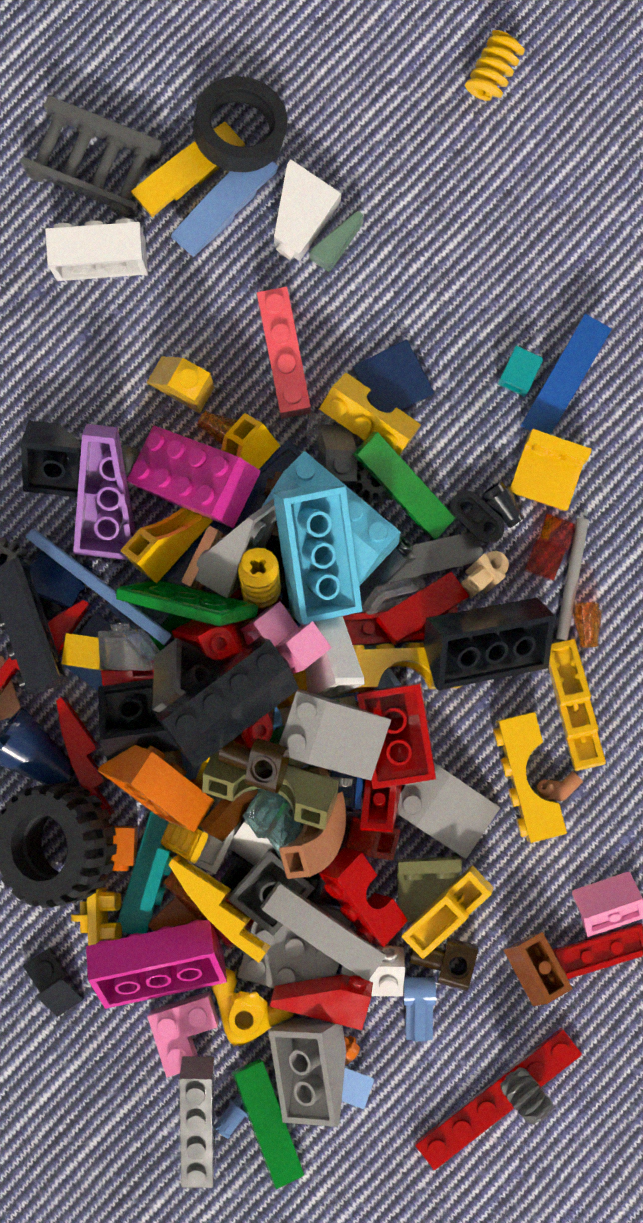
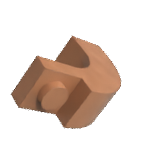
[279,766,346,879]

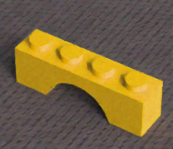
[347,643,461,693]
[493,712,567,843]

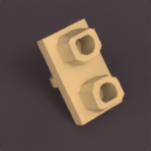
[461,551,509,599]

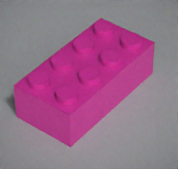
[127,425,261,528]
[86,920,227,1009]

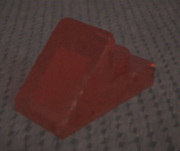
[524,513,575,581]

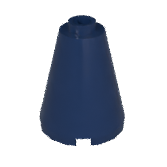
[0,707,74,785]

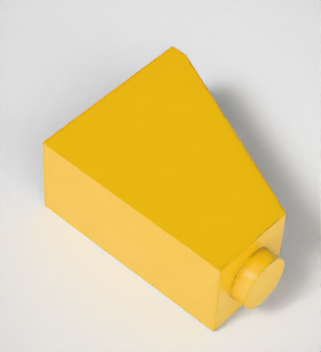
[146,356,215,413]

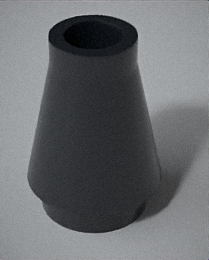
[482,481,524,528]

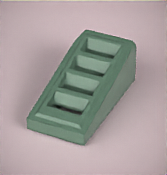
[309,211,363,272]

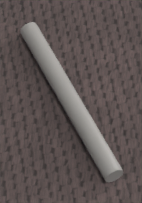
[555,518,589,641]

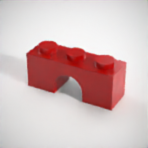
[319,847,408,947]

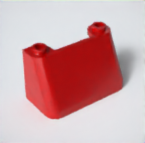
[172,620,275,748]

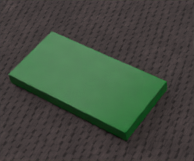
[116,580,258,626]

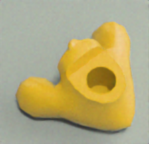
[211,968,295,1047]

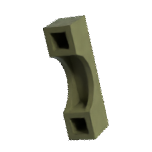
[202,750,339,830]

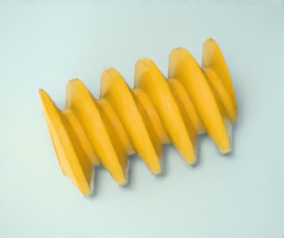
[465,30,525,101]
[238,548,281,609]

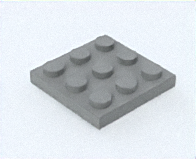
[237,901,352,988]

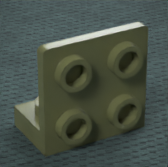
[396,856,462,922]

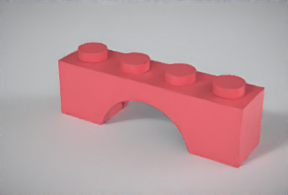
[257,287,311,419]

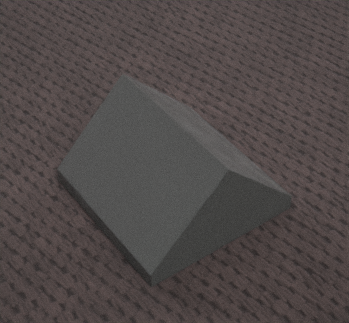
[227,850,315,936]

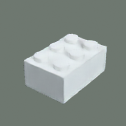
[45,218,148,281]

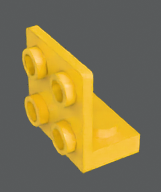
[510,429,592,511]

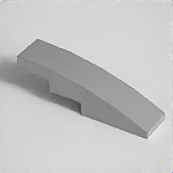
[260,881,386,981]

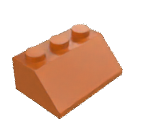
[98,745,215,833]

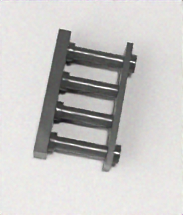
[20,95,164,217]

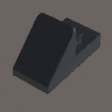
[23,947,84,1017]

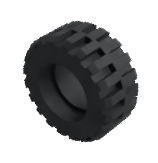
[0,783,117,908]

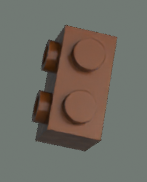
[503,932,573,1006]

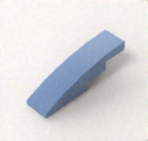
[171,161,278,257]

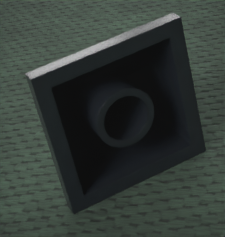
[21,420,81,497]

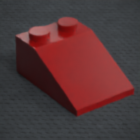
[357,682,436,789]

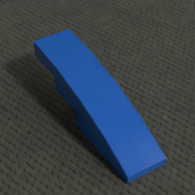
[520,314,612,435]

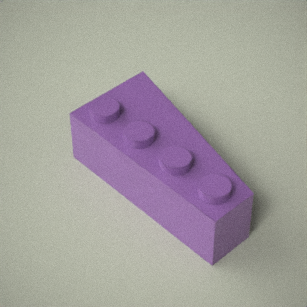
[73,424,136,560]

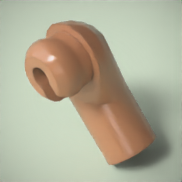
[537,771,584,801]

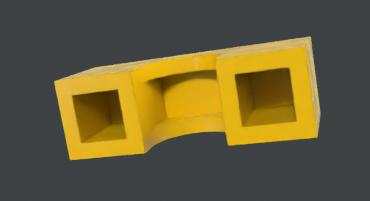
[319,372,421,456]

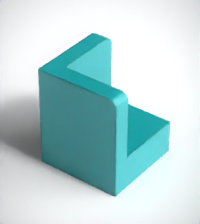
[497,345,543,397]

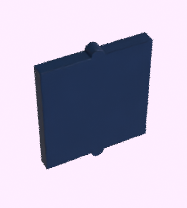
[29,551,93,609]

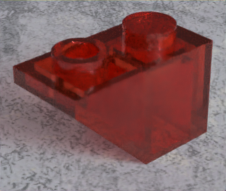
[345,817,401,861]

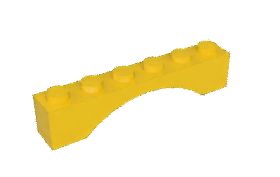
[120,413,280,583]

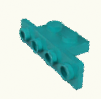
[118,812,174,934]

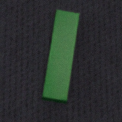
[353,432,455,540]
[232,1059,305,1189]

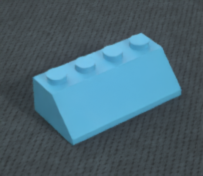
[262,451,401,586]
[273,485,363,625]

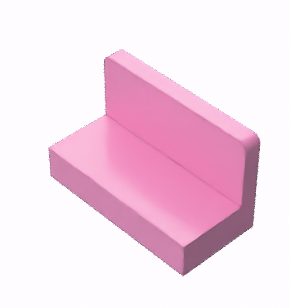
[572,872,643,937]

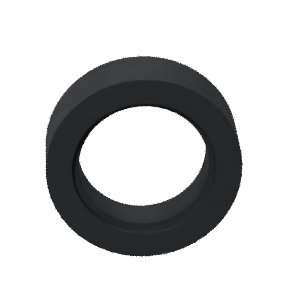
[193,76,287,172]

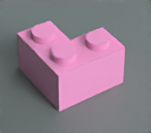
[240,602,332,674]
[147,991,219,1078]

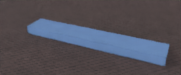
[26,529,175,646]

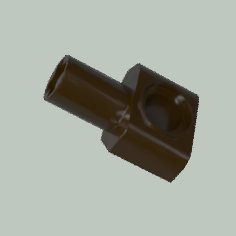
[218,738,290,794]
[409,938,478,991]

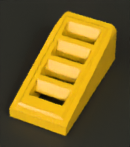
[161,822,208,863]

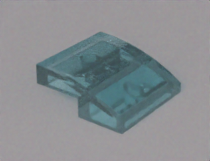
[243,789,304,858]

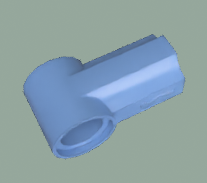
[403,977,436,1041]

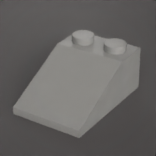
[195,499,276,598]
[279,689,391,781]
[397,763,500,859]
[269,1018,346,1127]

